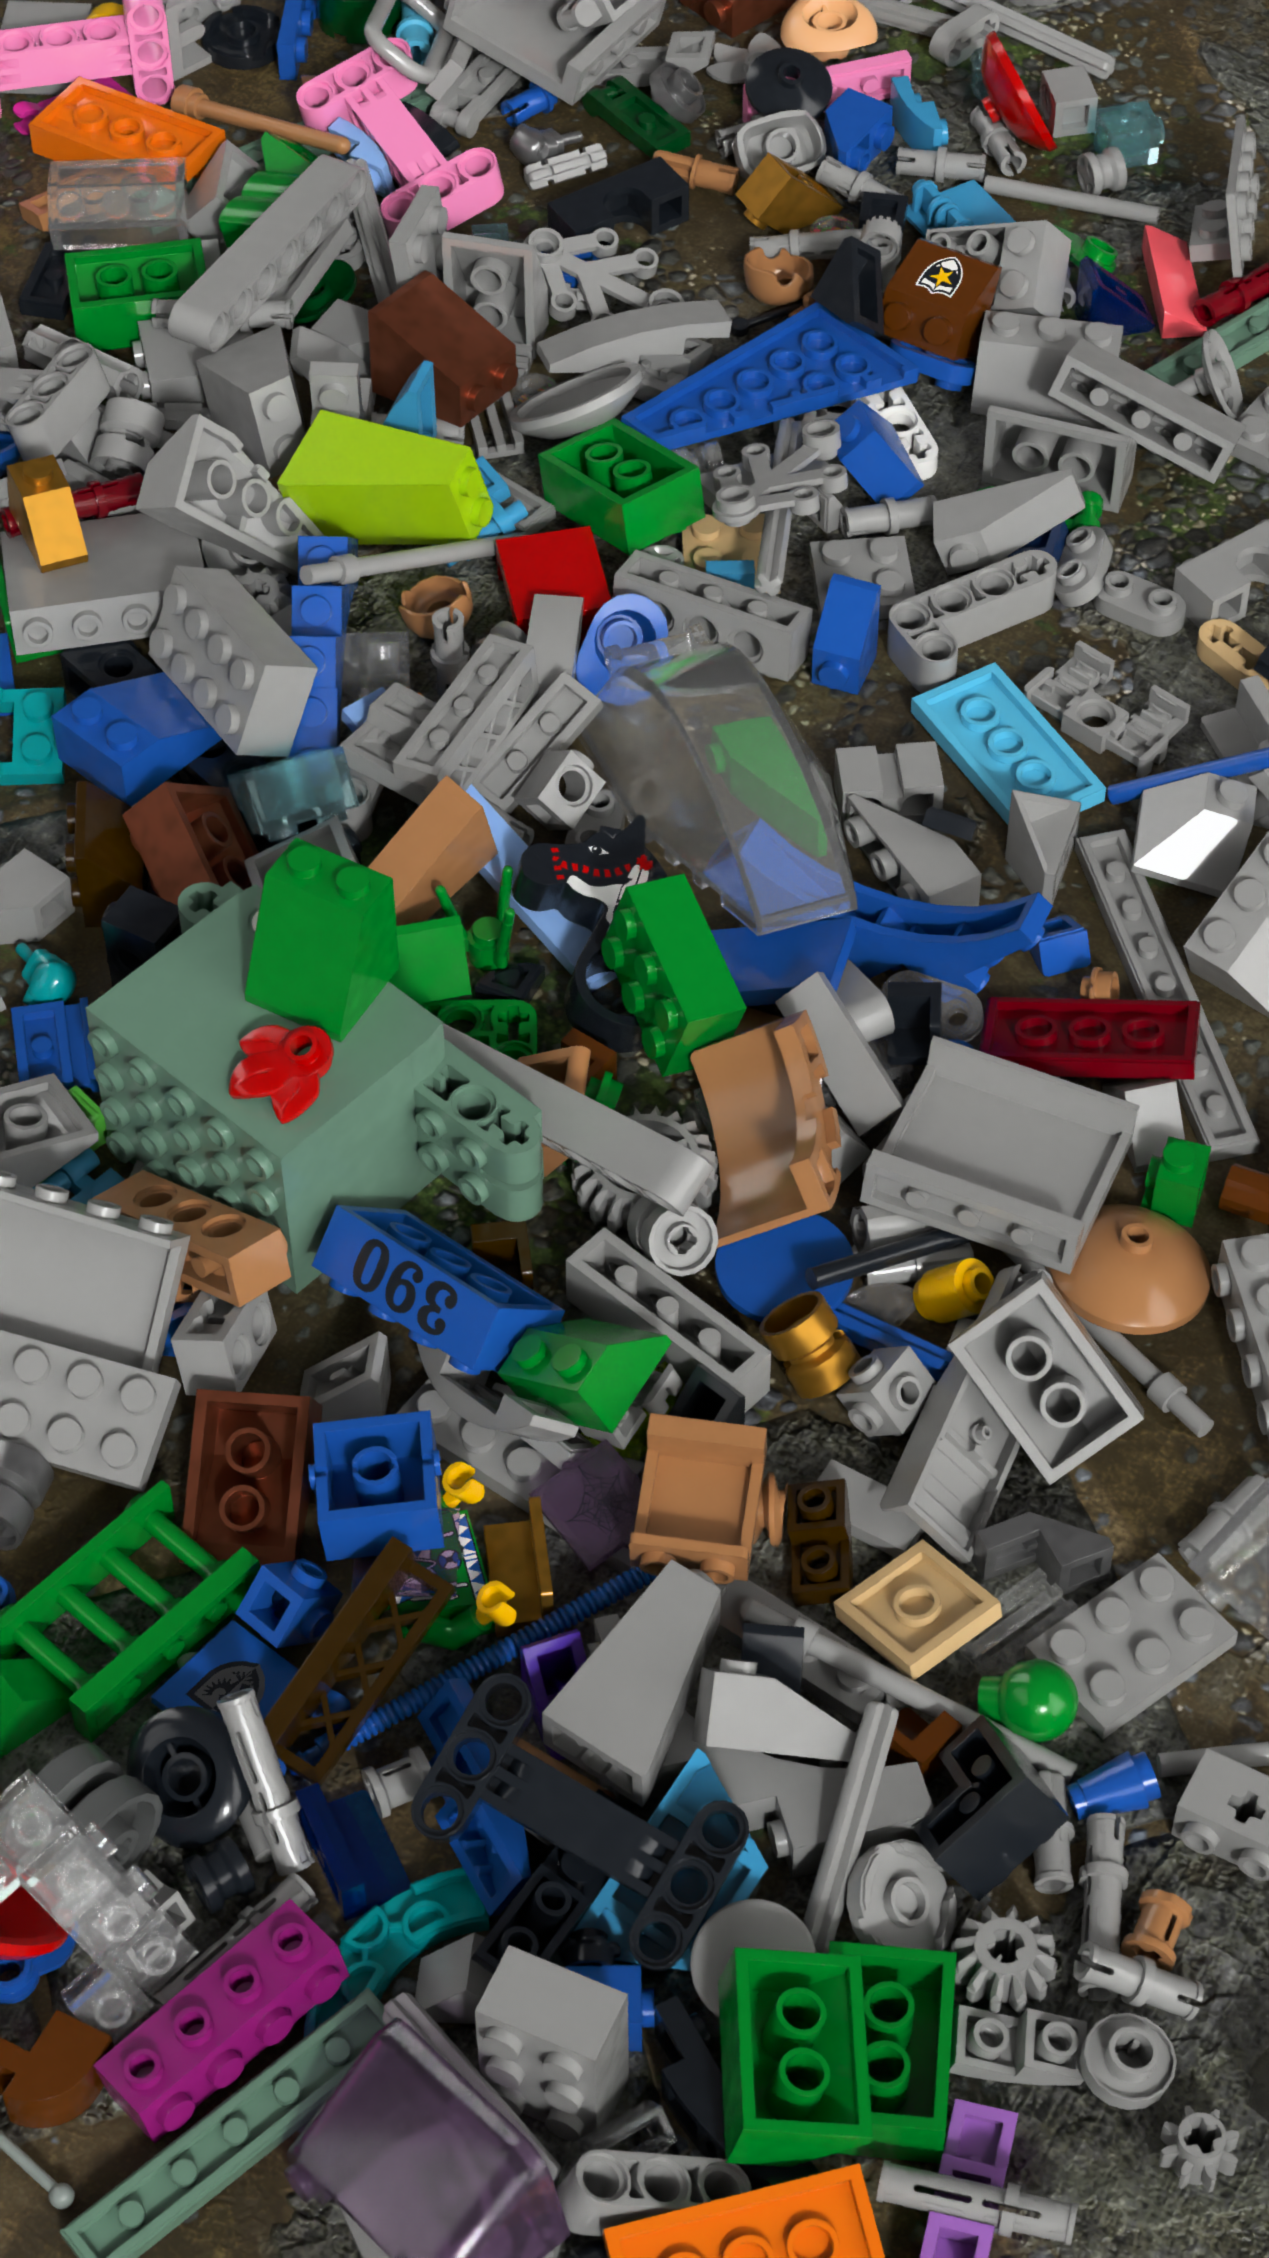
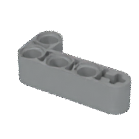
[887,550,1057,694]

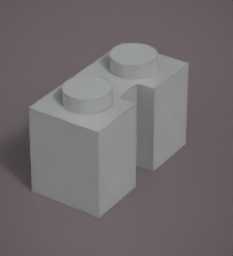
[834,741,944,827]

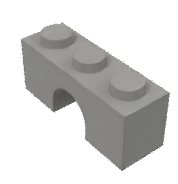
[1173,519,1269,629]

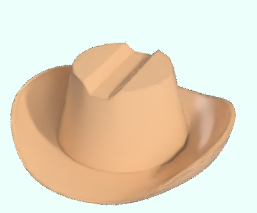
[780,0,878,62]

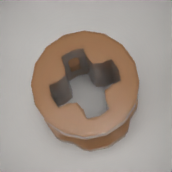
[1120,1889,1193,1972]

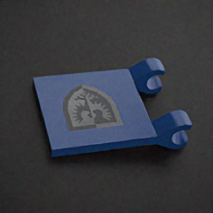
[151,1620,351,1782]

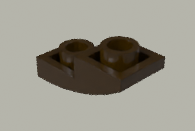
[787,1478,853,1607]

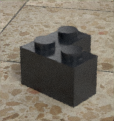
[914,1714,1070,1901]

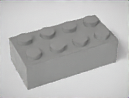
[148,566,318,757]

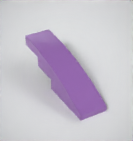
[920,2098,1018,2258]

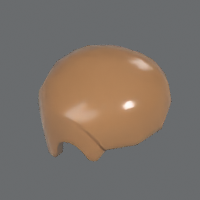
[744,247,814,306]
[398,575,473,640]

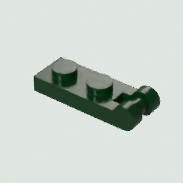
[582,76,691,159]

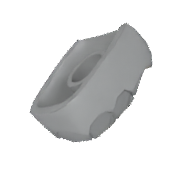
[732,110,827,180]

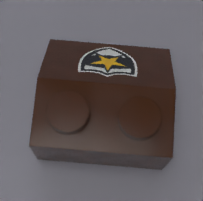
[883,238,1002,361]

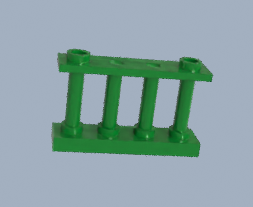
[0,1480,260,1743]

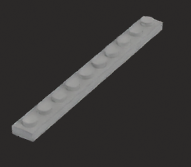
[396,1379,886,1726]

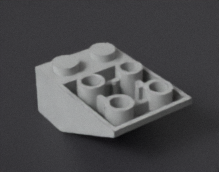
[925,220,1072,318]

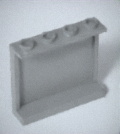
[443,0,666,106]
[0,513,204,656]
[860,1036,1140,1275]
[0,1170,191,1373]

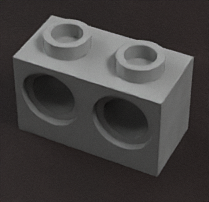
[171,1290,277,1395]

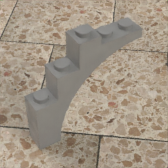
[586,1613,934,1878]

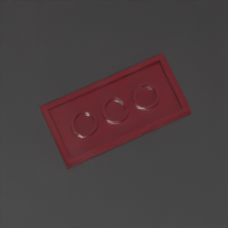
[979,997,1200,1080]

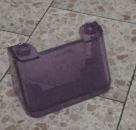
[284,2017,571,2258]

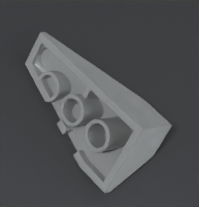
[135,414,324,577]

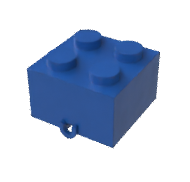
[308,1410,445,1561]

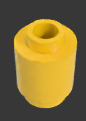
[913,1258,994,1323]

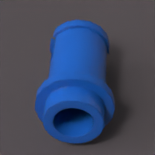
[500,82,558,128]

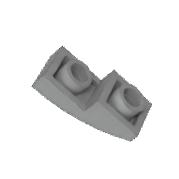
[289,326,376,405]
[950,2004,1087,2086]

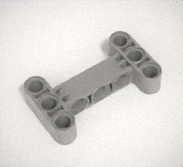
[0,342,110,461]

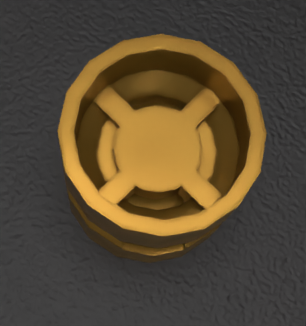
[759,1291,861,1399]

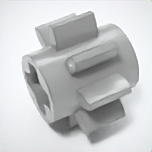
[1159,2105,1239,2193]

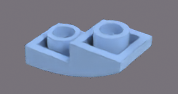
[328,117,396,198]

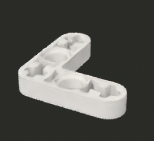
[773,387,939,480]

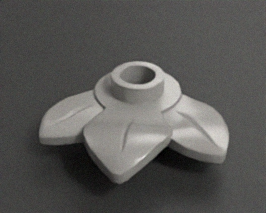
[706,32,781,84]

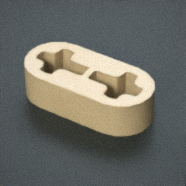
[1196,619,1269,690]

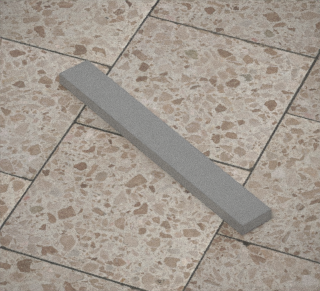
[1074,829,1260,1162]

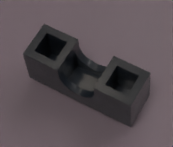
[547,156,689,246]

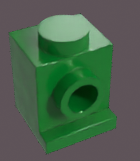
[1140,1136,1211,1228]

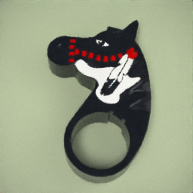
[512,815,668,1053]

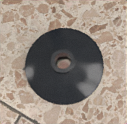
[745,48,832,119]

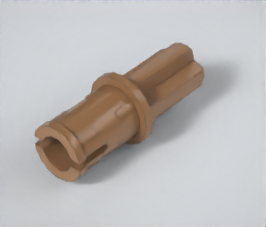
[652,150,740,196]

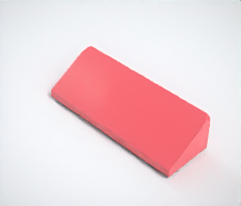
[1142,225,1207,338]

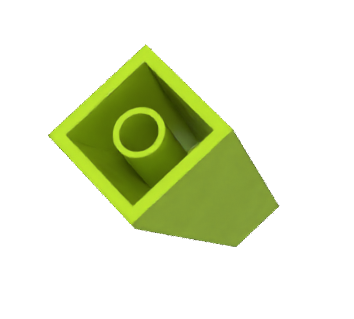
[277,409,494,545]

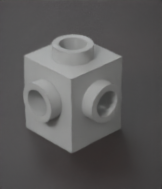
[835,1346,937,1437]

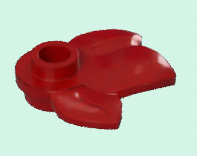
[229,1025,334,1124]

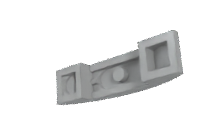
[595,31,716,87]
[417,1343,579,1442]

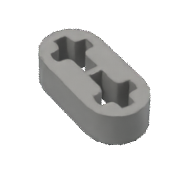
[929,3,1000,67]

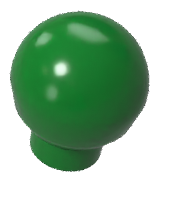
[978,1658,1079,1743]

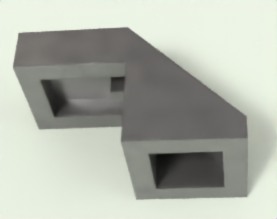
[973,1512,1114,1598]

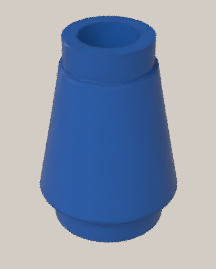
[1065,1751,1161,1821]

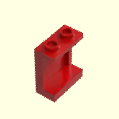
[495,526,611,646]

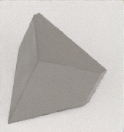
[1005,789,1081,905]

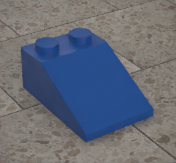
[52,672,222,806]

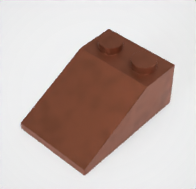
[179,1389,323,1568]

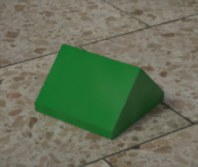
[389,915,472,1004]

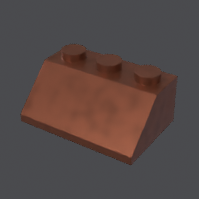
[122,782,259,905]

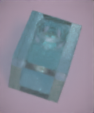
[1093,101,1165,168]

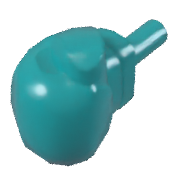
[15,943,77,1005]

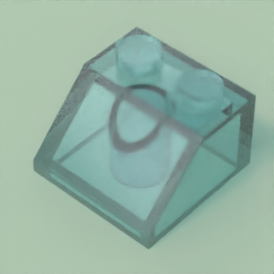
[227,746,360,841]

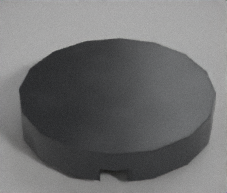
[201,5,281,70]

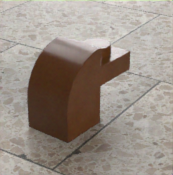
[0,2010,114,2128]

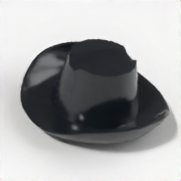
[126,1706,251,1849]

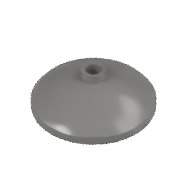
[508,363,643,440]

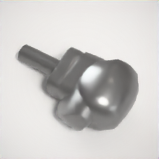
[510,123,583,166]

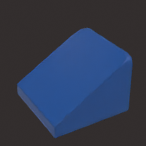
[1029,915,1091,977]

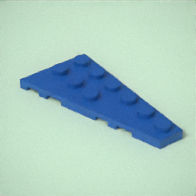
[621,302,919,450]

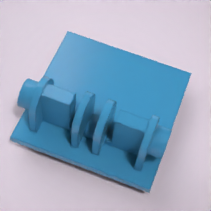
[906,179,1016,238]

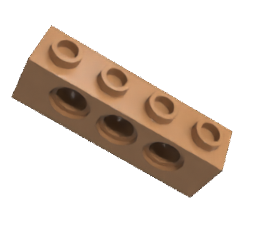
[91,1170,291,1308]

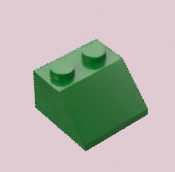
[498,1318,672,1433]

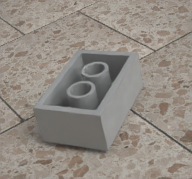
[475,1945,629,2145]

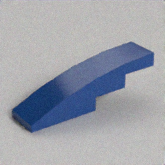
[417,1678,531,1917]

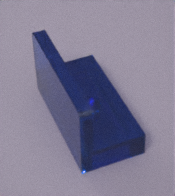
[295,1782,411,1921]

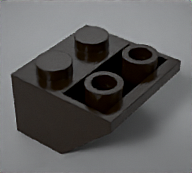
[65,781,148,928]

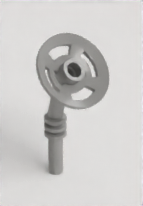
[1099,329,1244,434]

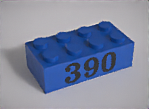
[311,1205,565,1375]

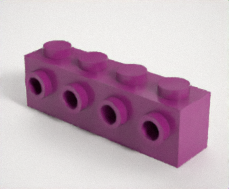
[93,1899,350,2144]

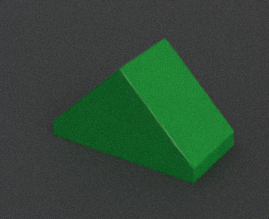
[0,1658,73,1758]

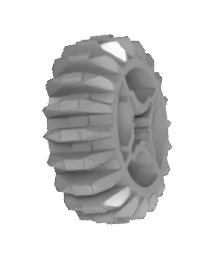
[571,1105,718,1235]

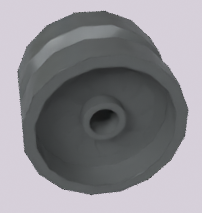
[3,1743,163,1906]

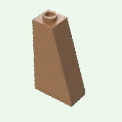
[368,775,498,926]

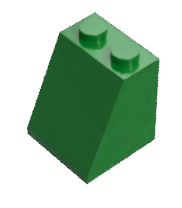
[245,837,400,1043]

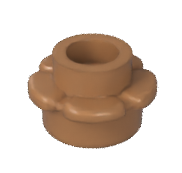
[1080,967,1120,999]

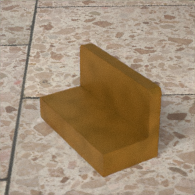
[483,1496,554,1637]

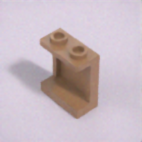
[629,1413,767,1584]

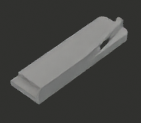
[880,1264,1053,1564]

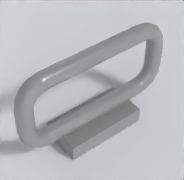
[364,0,474,101]

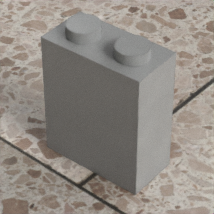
[131,319,254,407]

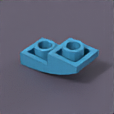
[890,76,949,151]

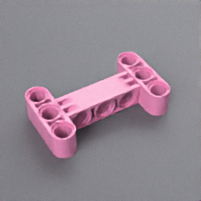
[0,0,174,118]
[296,37,504,240]

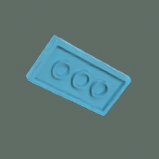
[911,662,1106,825]

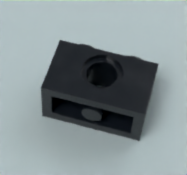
[101,885,182,987]

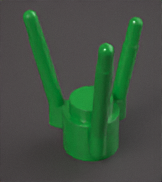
[435,865,515,971]

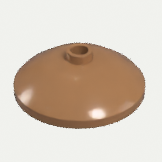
[1045,1204,1211,1335]

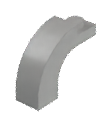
[309,361,374,425]

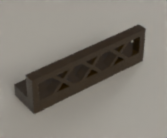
[263,1536,455,1788]

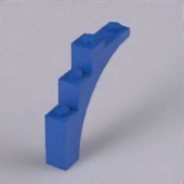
[287,536,358,789]
[708,819,1053,1004]

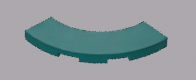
[304,1867,490,2037]

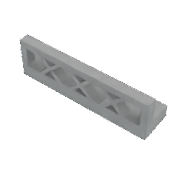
[392,633,539,796]

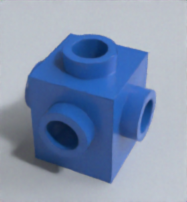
[235,1559,343,1648]

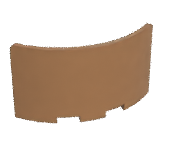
[690,1010,841,1248]

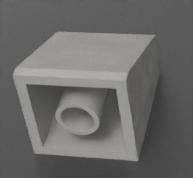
[196,324,306,478]

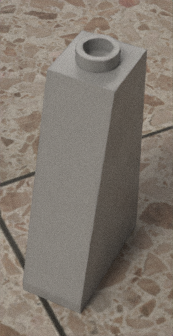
[542,1559,721,1807]

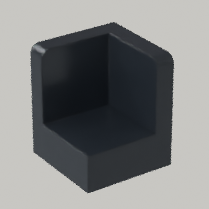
[887,982,943,1065]

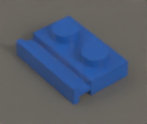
[11,997,100,1093]

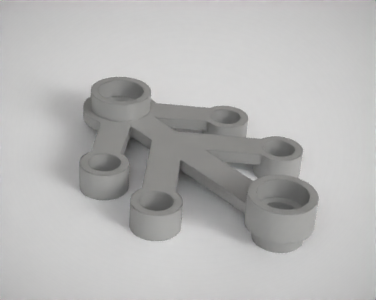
[523,227,684,322]
[712,419,848,527]

